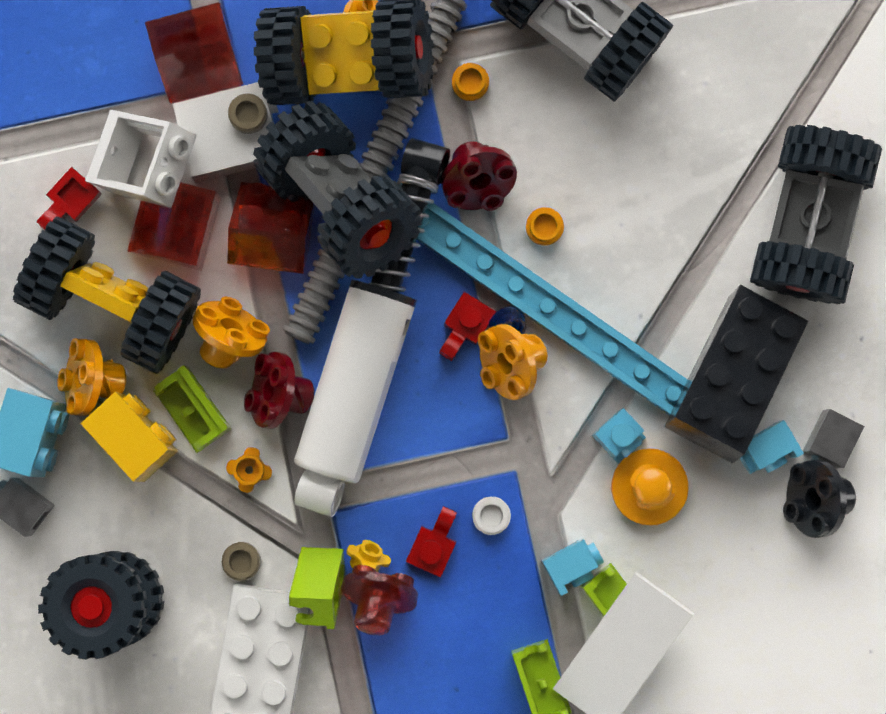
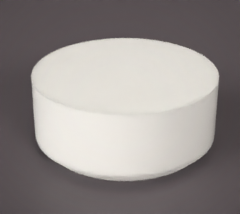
[472,497,511,535]

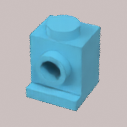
[592,408,646,463]
[740,420,804,474]
[541,539,604,596]

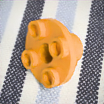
[192,296,270,369]
[478,324,548,400]
[57,338,126,416]
[610,449,689,525]

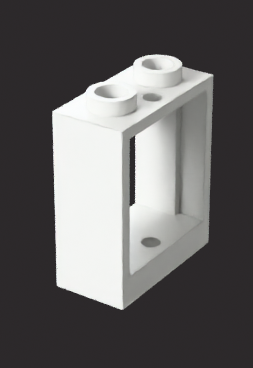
[85,110,197,208]

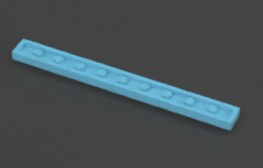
[401,183,688,416]

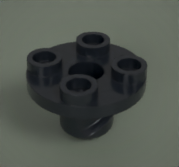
[783,460,856,538]

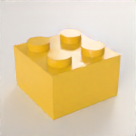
[80,391,178,482]

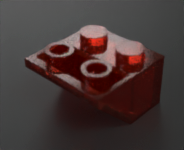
[145,2,244,104]
[127,182,221,271]
[227,182,315,274]

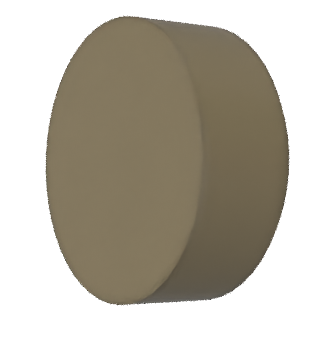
[228,93,268,134]
[221,542,261,581]

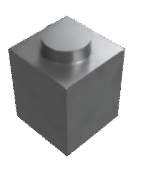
[803,409,865,468]
[0,478,55,537]

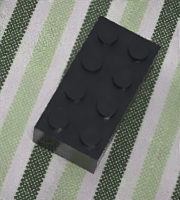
[664,284,809,463]

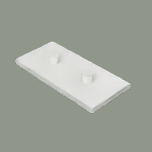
[553,572,694,714]

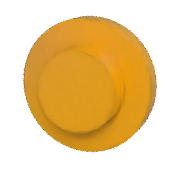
[452,63,489,101]
[526,207,564,246]

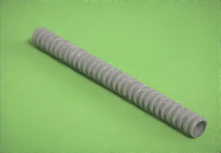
[283,0,467,344]

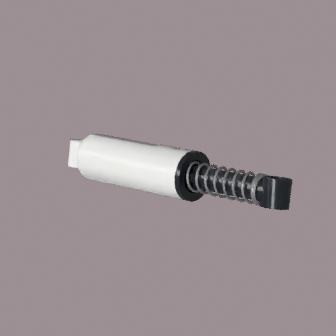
[294,138,450,517]

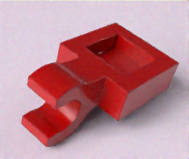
[36,167,102,230]
[439,291,496,362]
[406,506,457,578]

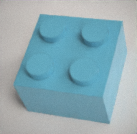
[0,388,69,477]

